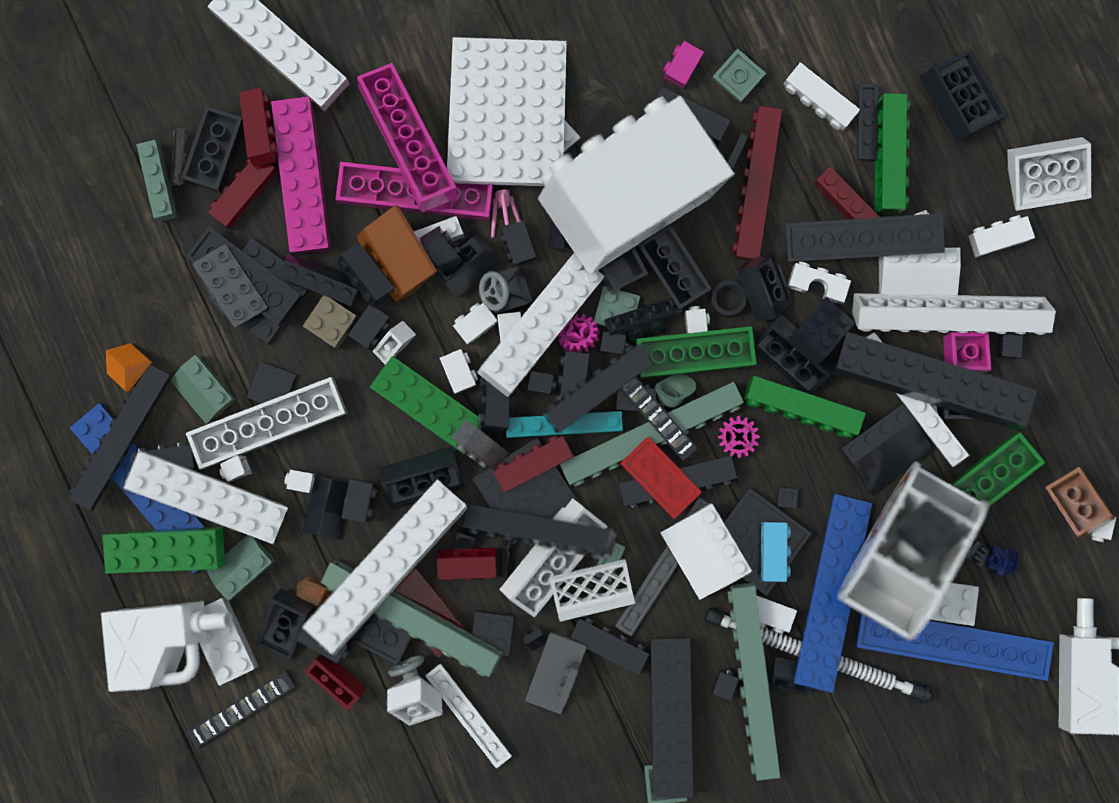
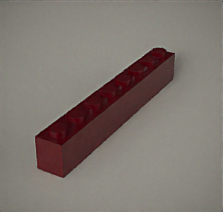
[732,106,782,261]

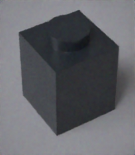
[600,332,629,356]
[997,332,1023,359]
[528,371,557,395]
[711,668,739,700]

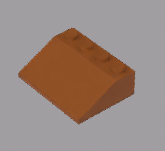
[357,205,437,302]

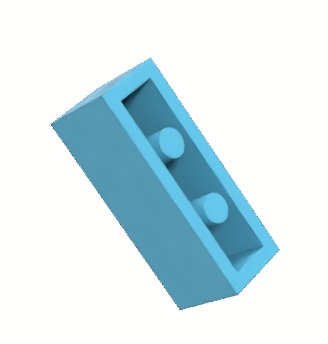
[761,522,791,582]

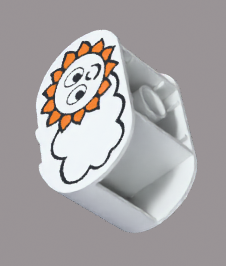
[837,462,988,640]

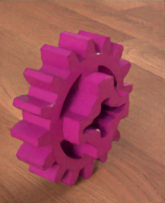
[557,314,600,353]
[717,416,760,458]

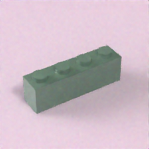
[136,140,178,222]

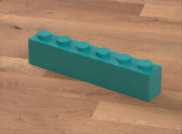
[506,411,623,438]

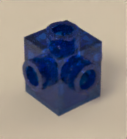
[987,546,1019,577]

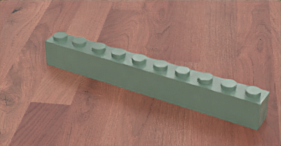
[560,382,744,487]
[321,560,504,677]
[728,583,780,781]

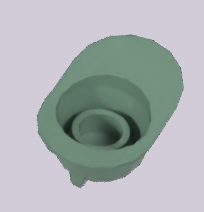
[655,374,696,407]

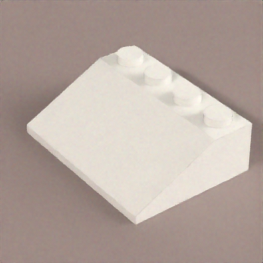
[1007,137,1091,211]
[879,248,960,295]
[660,503,752,599]

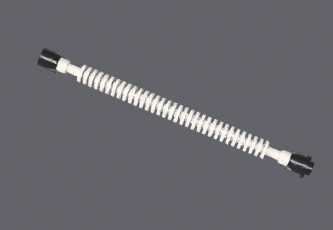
[704,607,932,704]

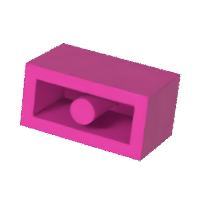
[663,41,704,89]

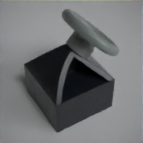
[479,266,533,316]

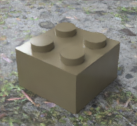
[303,295,359,349]

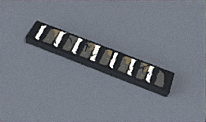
[620,377,698,461]
[186,670,296,748]

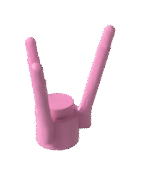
[491,190,521,238]

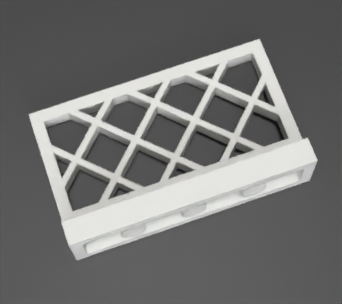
[549,559,635,621]

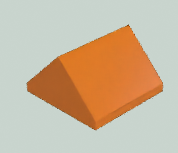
[106,343,152,392]

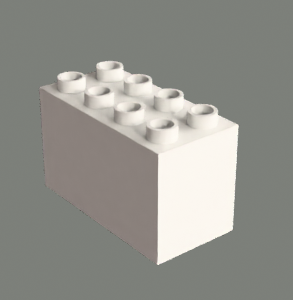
[538,96,734,275]

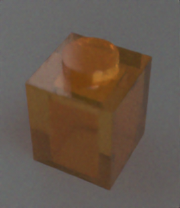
[296,577,327,606]

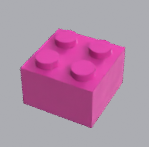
[943,332,991,374]

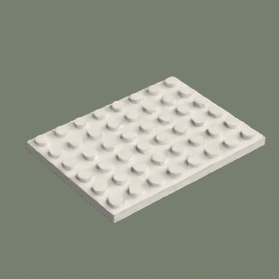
[447,37,566,186]

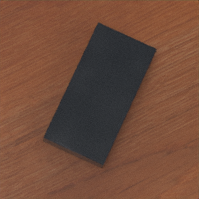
[727,133,748,170]

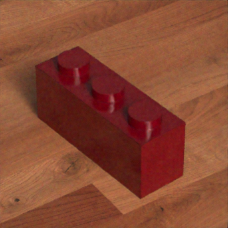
[437,548,497,581]
[304,654,367,710]

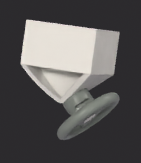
[387,655,442,726]

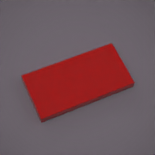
[620,437,702,519]

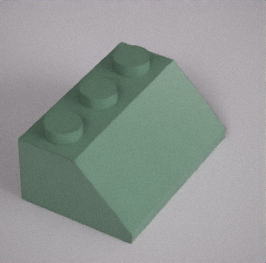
[170,355,236,425]
[207,535,276,601]

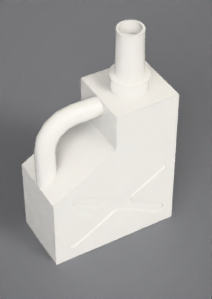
[1059,598,1119,734]
[101,601,232,692]

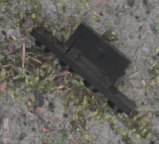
[604,298,682,342]

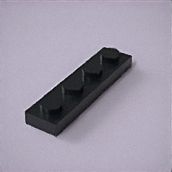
[857,84,878,161]

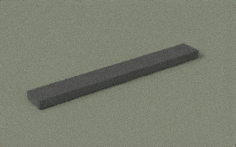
[615,497,715,636]

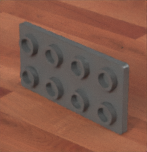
[193,245,267,328]
[525,632,586,714]

